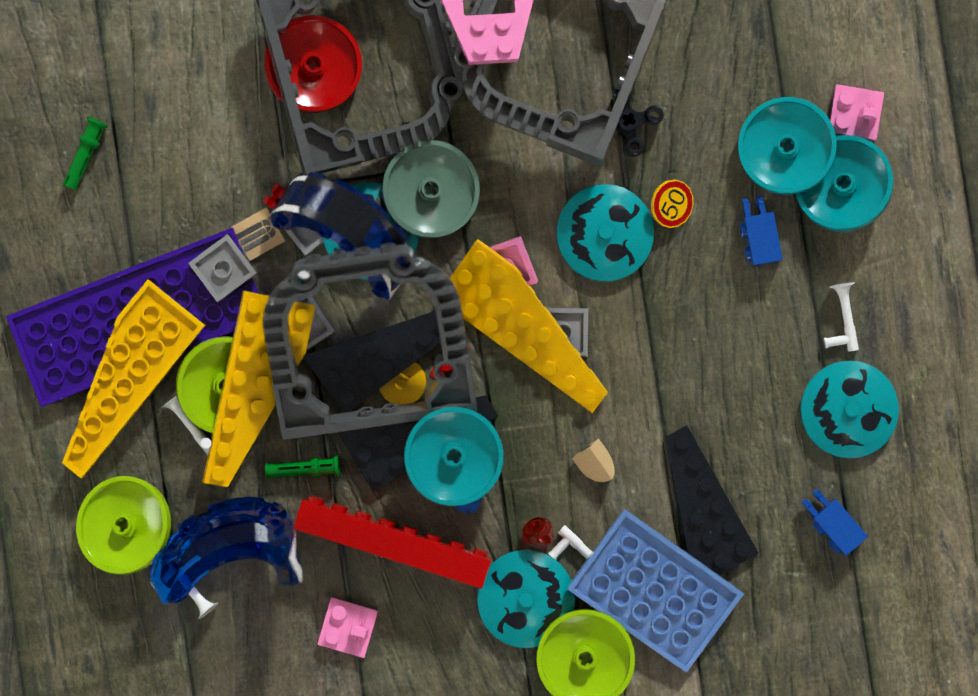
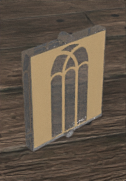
[230,207,286,262]

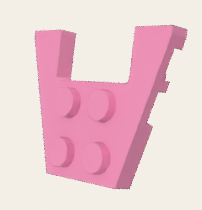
[440,0,533,65]

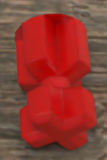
[264,183,286,209]

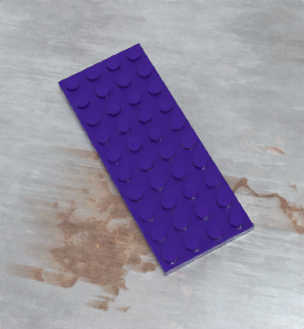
[6,227,259,407]

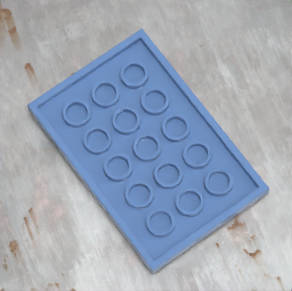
[567,508,744,673]

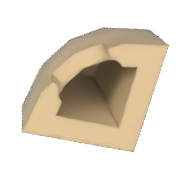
[572,438,615,482]

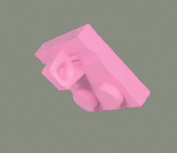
[829,84,884,141]
[490,236,538,286]
[317,597,378,658]

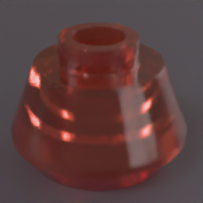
[522,517,554,549]

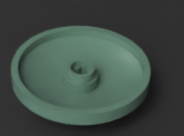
[382,140,480,238]

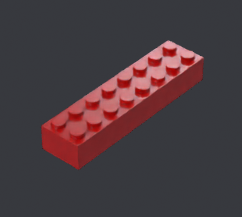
[293,496,491,588]

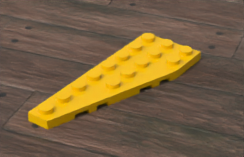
[450,239,608,413]
[62,280,206,478]
[202,291,316,487]

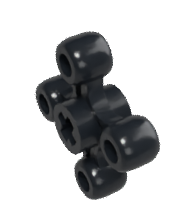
[612,88,664,157]

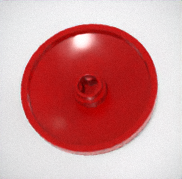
[264,15,362,113]

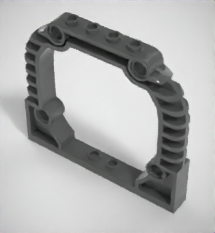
[256,0,463,176]
[452,0,666,167]
[263,243,477,440]

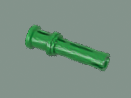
[62,116,108,191]
[265,455,340,479]

